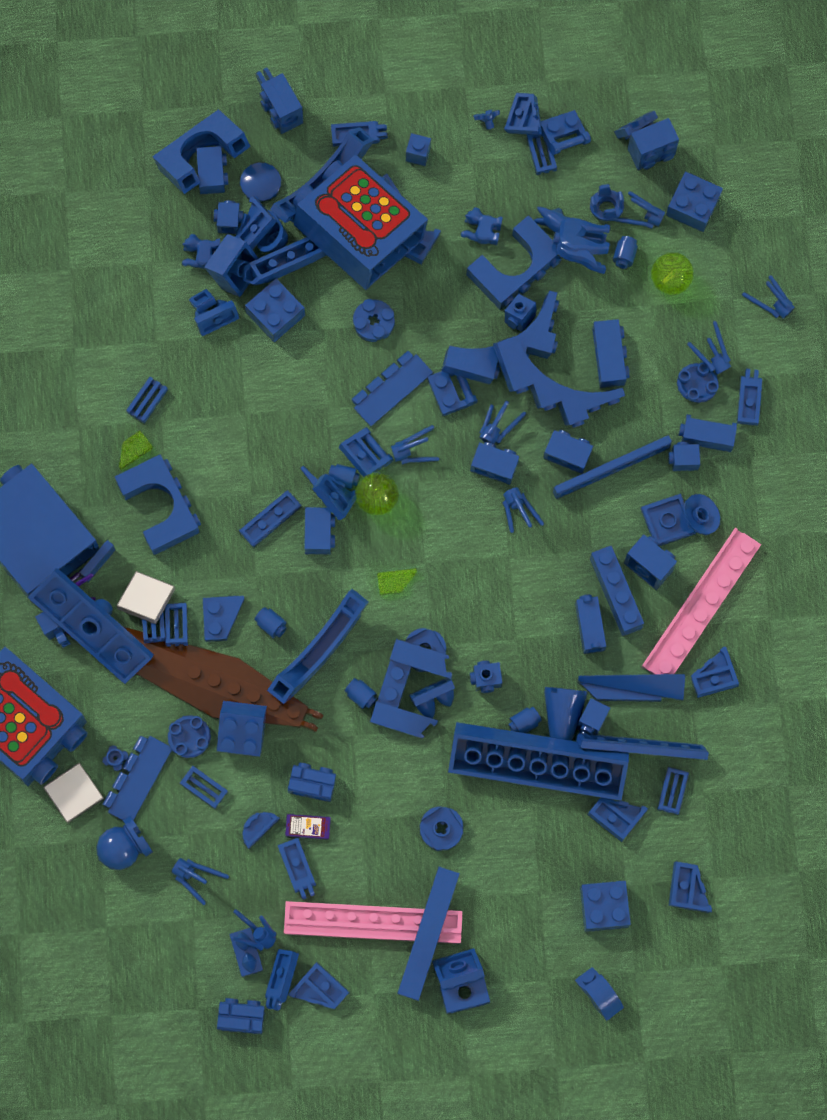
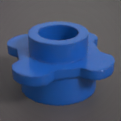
[103,745,128,771]

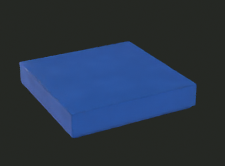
[640,494,696,546]

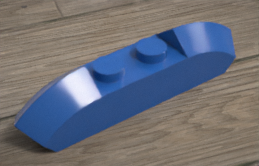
[243,237,326,285]

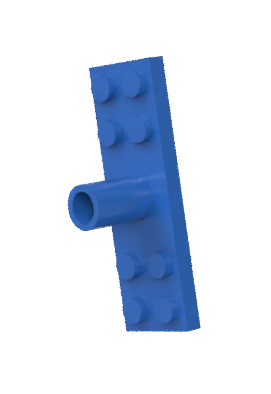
[28,568,154,684]

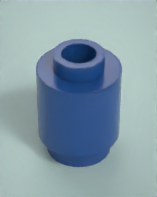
[613,236,638,269]
[328,464,360,489]
[254,607,287,638]
[344,678,377,709]
[508,707,542,733]

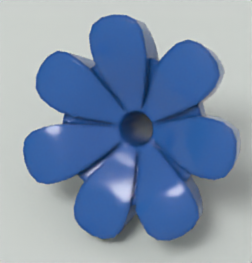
[473,110,500,129]

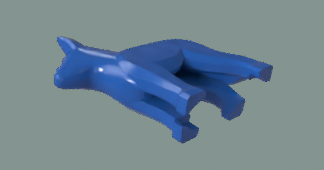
[534,207,610,274]

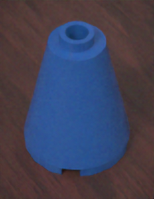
[544,687,587,741]

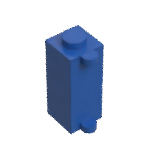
[679,414,737,452]
[575,595,606,654]

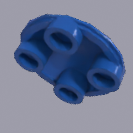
[240,163,281,201]
[677,362,719,403]
[168,715,211,758]

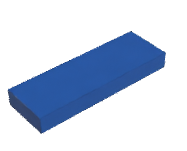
[239,490,302,548]

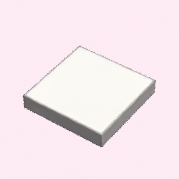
[117,571,175,624]
[43,762,104,823]

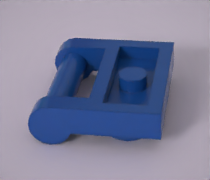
[541,110,591,155]
[427,371,478,416]
[338,427,394,479]

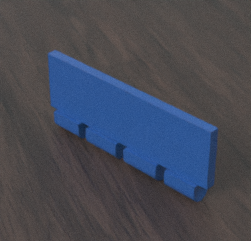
[351,351,433,427]
[102,736,172,820]

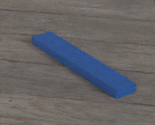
[553,435,672,499]
[576,733,709,760]
[397,867,460,1001]

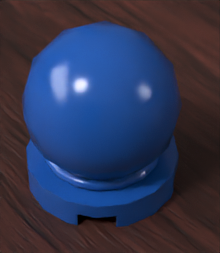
[96,816,153,870]

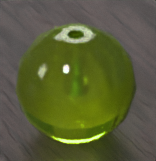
[651,252,694,295]
[355,472,399,516]

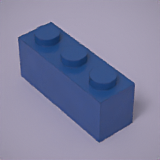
[592,319,630,388]

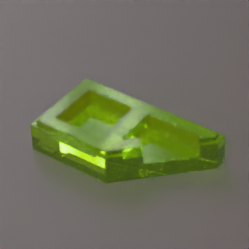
[119,430,153,470]
[377,568,417,595]

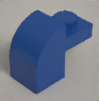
[575,967,624,1021]

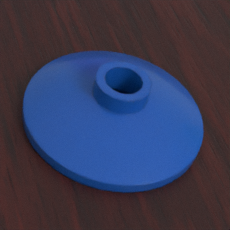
[683,494,720,535]

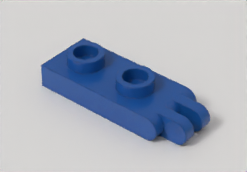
[331,121,388,147]
[737,368,762,426]
[278,838,316,900]
[265,949,299,1011]

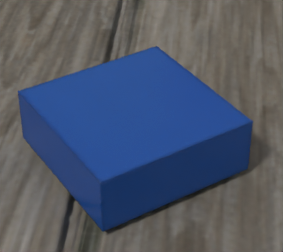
[189,289,217,313]

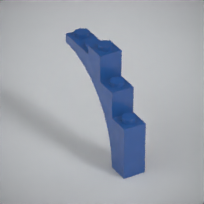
[441,290,559,385]
[493,336,625,428]

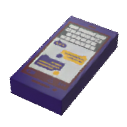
[285,814,331,840]

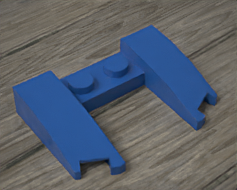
[370,639,452,738]

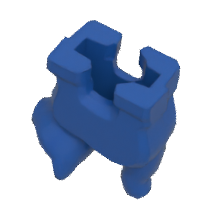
[461,207,503,245]
[182,234,220,269]

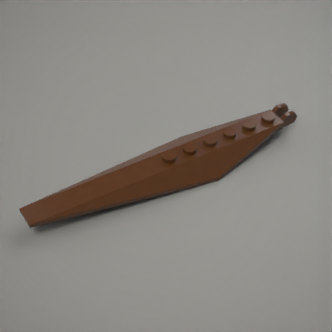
[65,627,323,732]

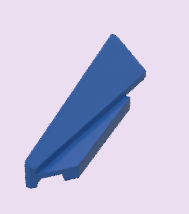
[578,674,685,702]

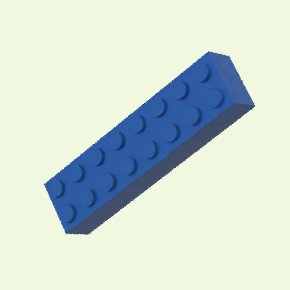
[448,722,629,801]

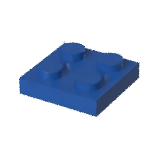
[432,948,485,989]

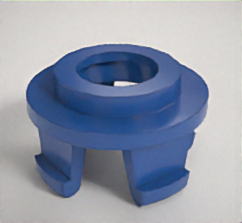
[590,184,624,221]

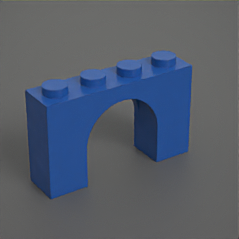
[152,109,251,194]
[466,215,562,310]
[115,454,201,555]

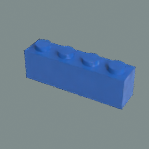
[590,546,644,637]

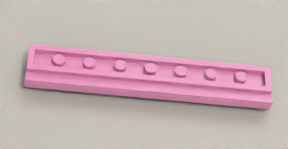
[642,528,761,675]
[284,901,462,944]

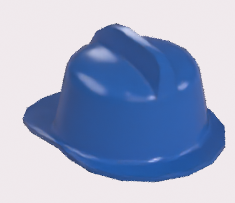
[257,210,288,252]

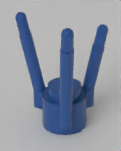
[612,191,665,229]
[742,275,795,319]
[687,321,731,375]
[479,401,526,444]
[391,425,439,465]
[502,487,544,533]
[172,858,229,905]
[230,909,277,951]

